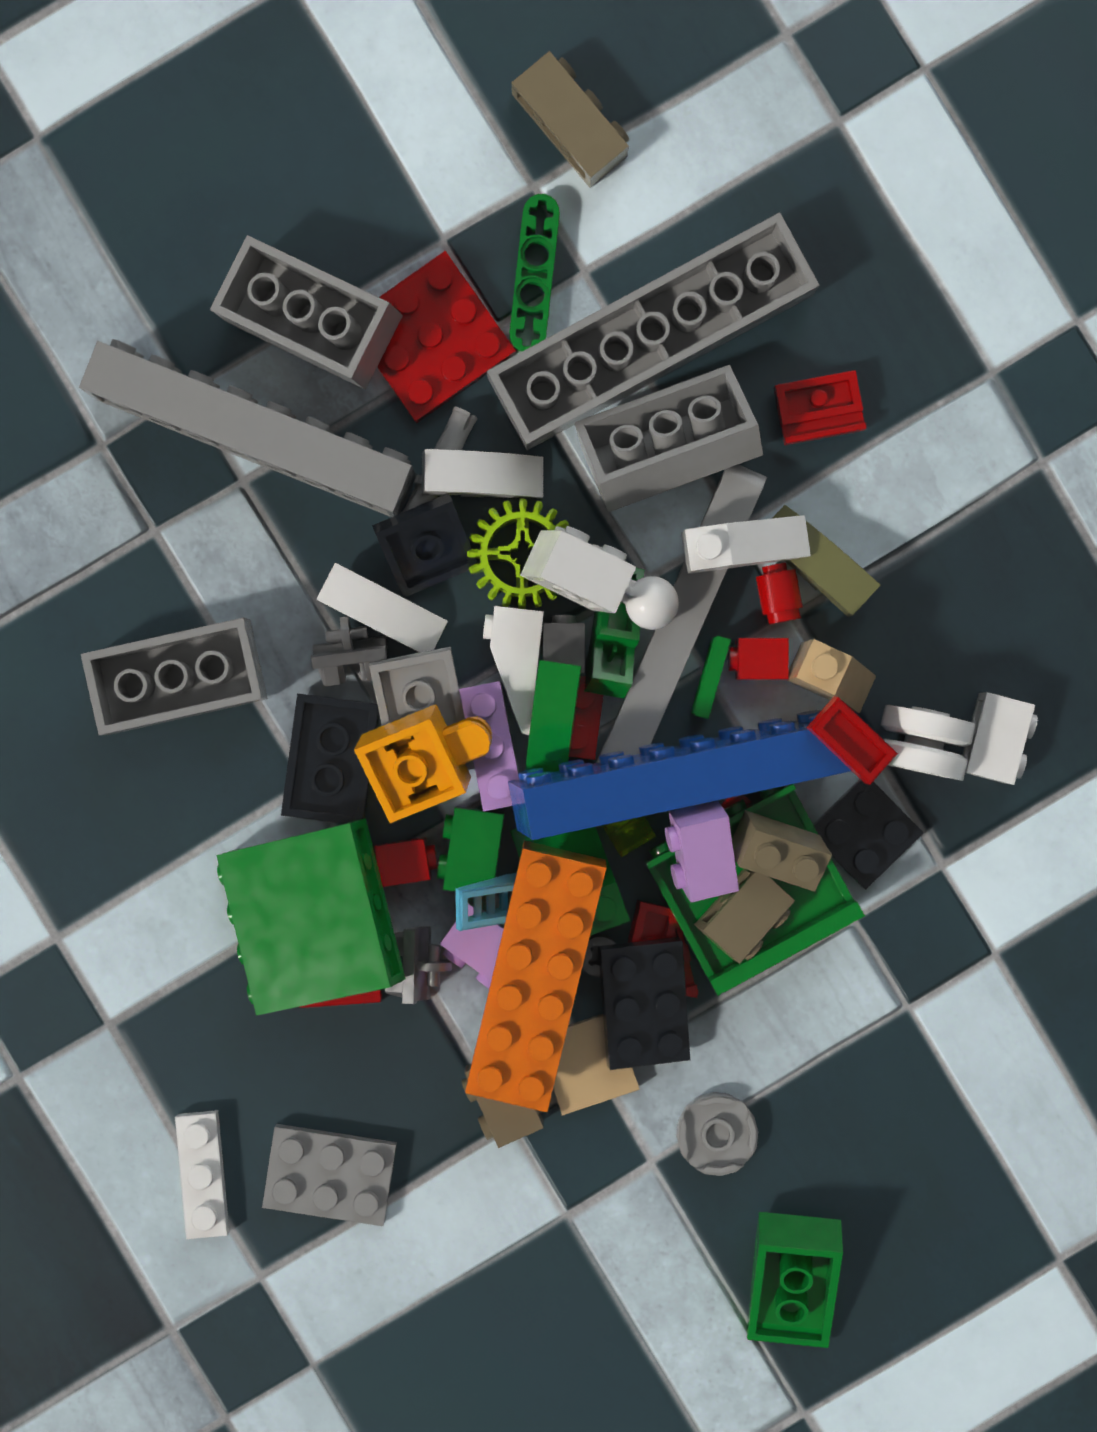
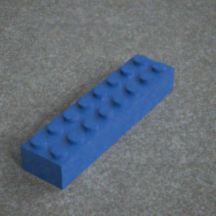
[508,710,851,840]

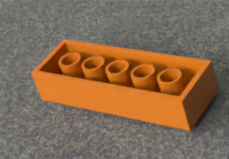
[465,840,606,1112]

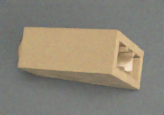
[787,639,876,713]

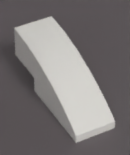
[422,449,543,499]
[316,563,448,652]

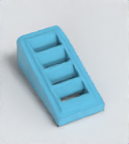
[455,873,516,931]

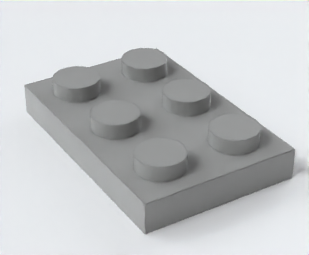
[369,647,475,769]
[262,1124,397,1226]

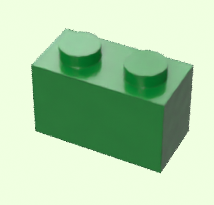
[437,806,504,896]

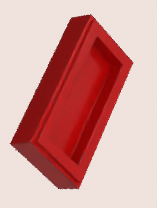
[806,696,898,785]

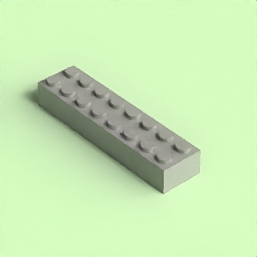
[487,212,820,450]
[79,339,416,517]

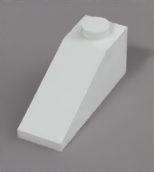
[681,515,811,574]
[483,606,544,735]

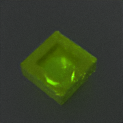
[602,816,656,857]

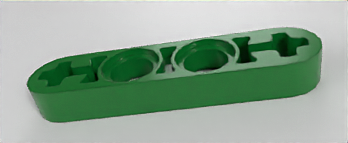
[509,194,560,353]

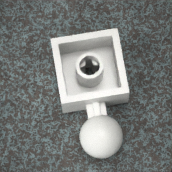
[520,526,679,630]

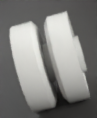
[881,705,976,781]

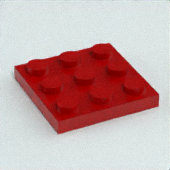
[377,251,516,424]

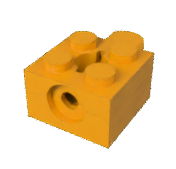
[354,704,492,823]

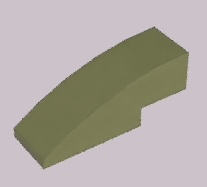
[773,505,881,617]

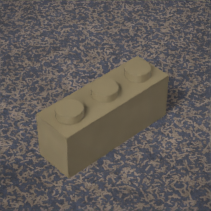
[511,51,629,188]

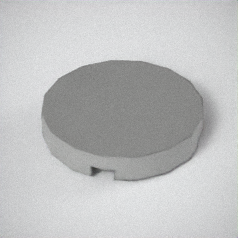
[676,1092,759,1176]

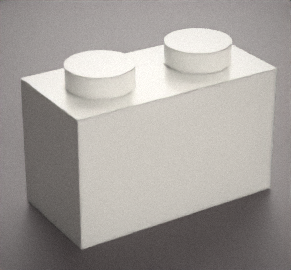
[963,692,1038,785]

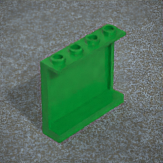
[644,784,865,996]
[216,818,406,1016]

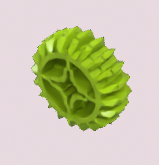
[467,498,569,609]

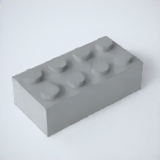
[210,235,403,390]
[574,365,763,513]
[81,617,268,735]

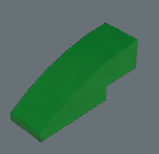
[584,568,645,699]
[525,660,582,772]

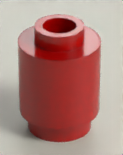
[755,563,803,625]

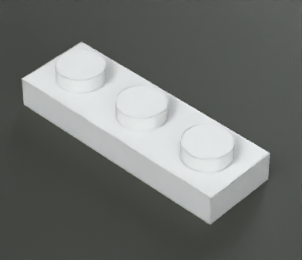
[175,1110,229,1239]

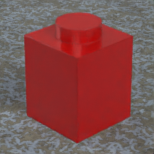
[728,638,789,680]
[375,837,438,887]

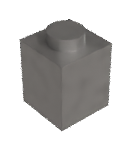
[543,615,585,674]

